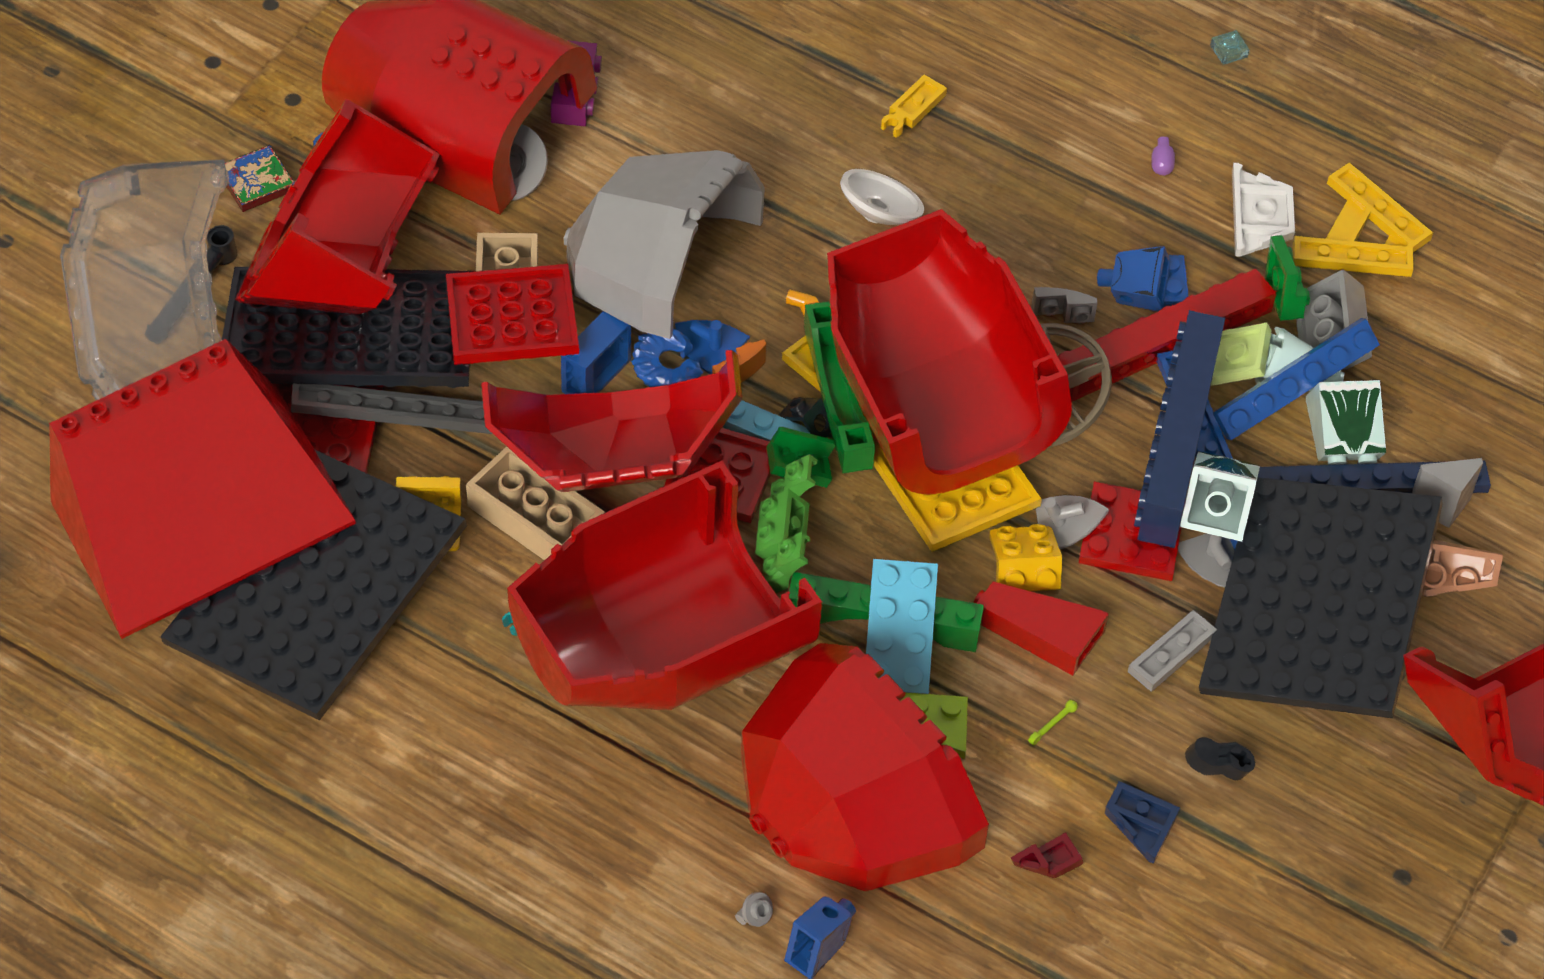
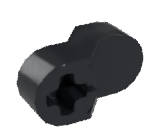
[1185,737,1255,780]

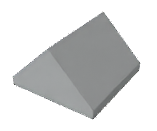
[1412,458,1483,528]

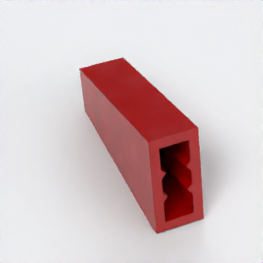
[973,581,1109,676]

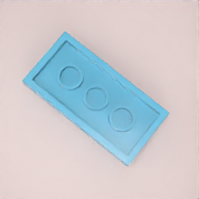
[866,559,938,694]

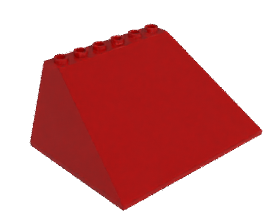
[49,339,356,639]

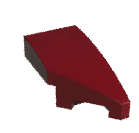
[1011,832,1084,878]

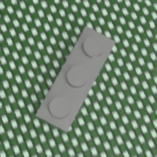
[1128,610,1217,692]

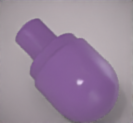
[1151,137,1175,176]

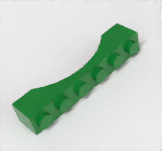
[804,301,875,473]
[789,572,984,653]

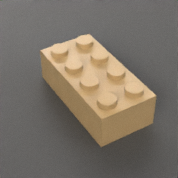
[476,233,538,271]
[466,447,605,560]

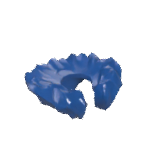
[631,329,704,387]

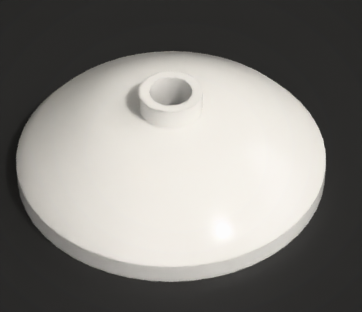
[840,169,924,225]

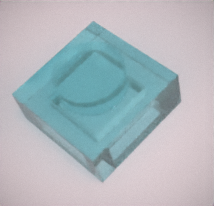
[1210,30,1250,65]

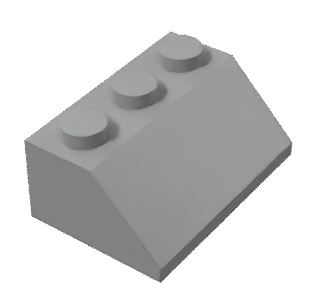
[1296,269,1372,369]

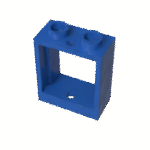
[561,311,631,394]

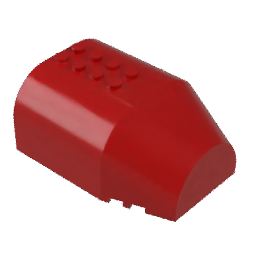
[322,0,597,215]
[827,209,1072,494]
[507,461,822,710]

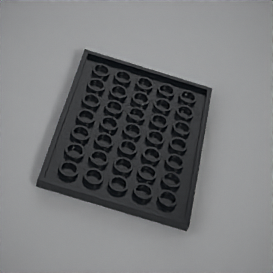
[221,267,476,388]
[160,449,467,721]
[1199,477,1443,719]

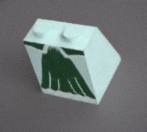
[1306,380,1386,465]
[1180,451,1260,541]

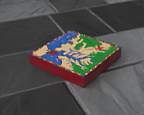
[216,145,295,212]

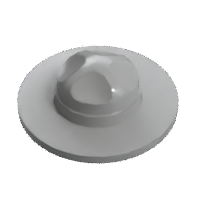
[510,124,548,201]

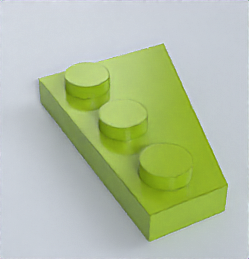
[901,692,968,759]

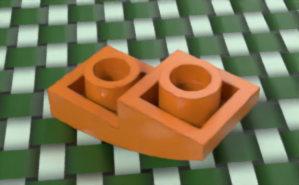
[712,339,766,383]

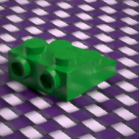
[1265,235,1310,321]

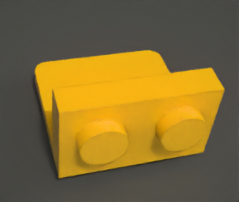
[396,476,462,551]
[989,524,1062,591]

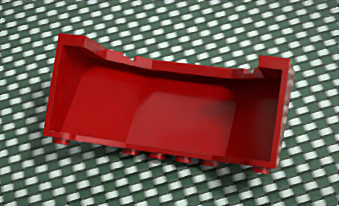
[235,99,439,314]
[1403,644,1544,806]

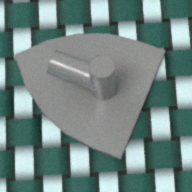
[1036,495,1109,549]
[1178,533,1235,588]

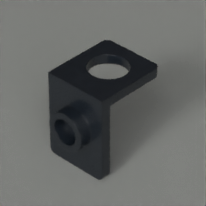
[778,397,831,438]

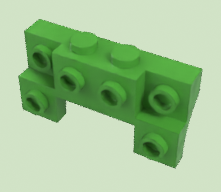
[755,454,818,593]

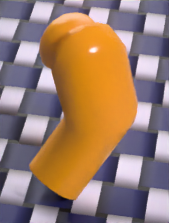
[786,289,819,316]

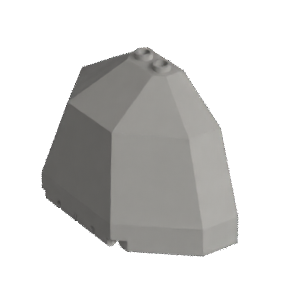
[564,150,765,339]

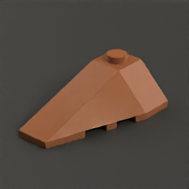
[1422,540,1503,597]

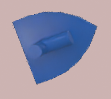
[675,320,750,374]

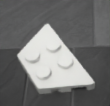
[1232,163,1295,257]

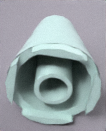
[1255,327,1344,391]

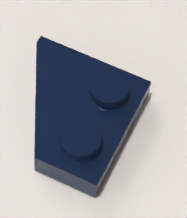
[1105,781,1180,864]

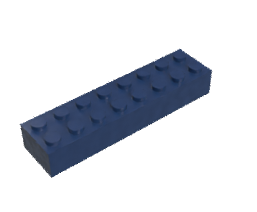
[1134,310,1225,548]

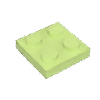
[1211,323,1272,386]

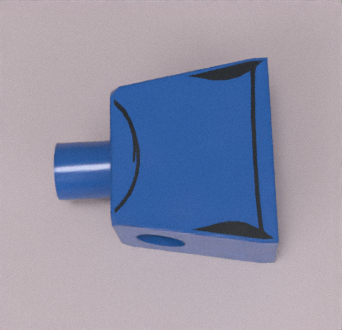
[1097,246,1171,311]
[784,896,856,979]

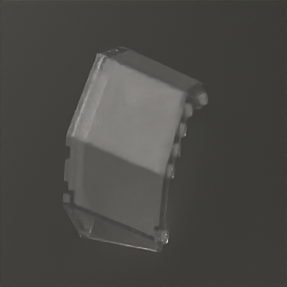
[60,160,229,400]

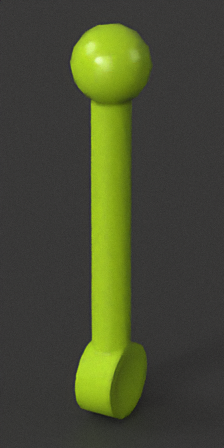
[1028,700,1078,746]

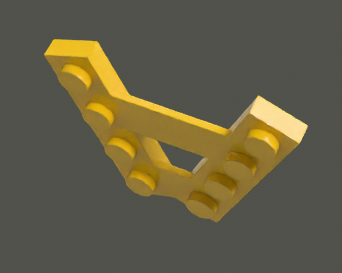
[1293,163,1433,277]

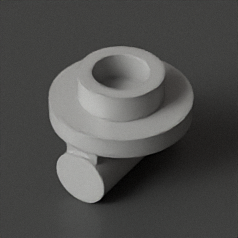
[735,892,773,927]

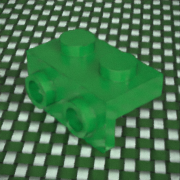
[766,427,835,488]

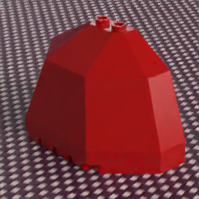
[481,350,742,492]
[740,643,989,892]

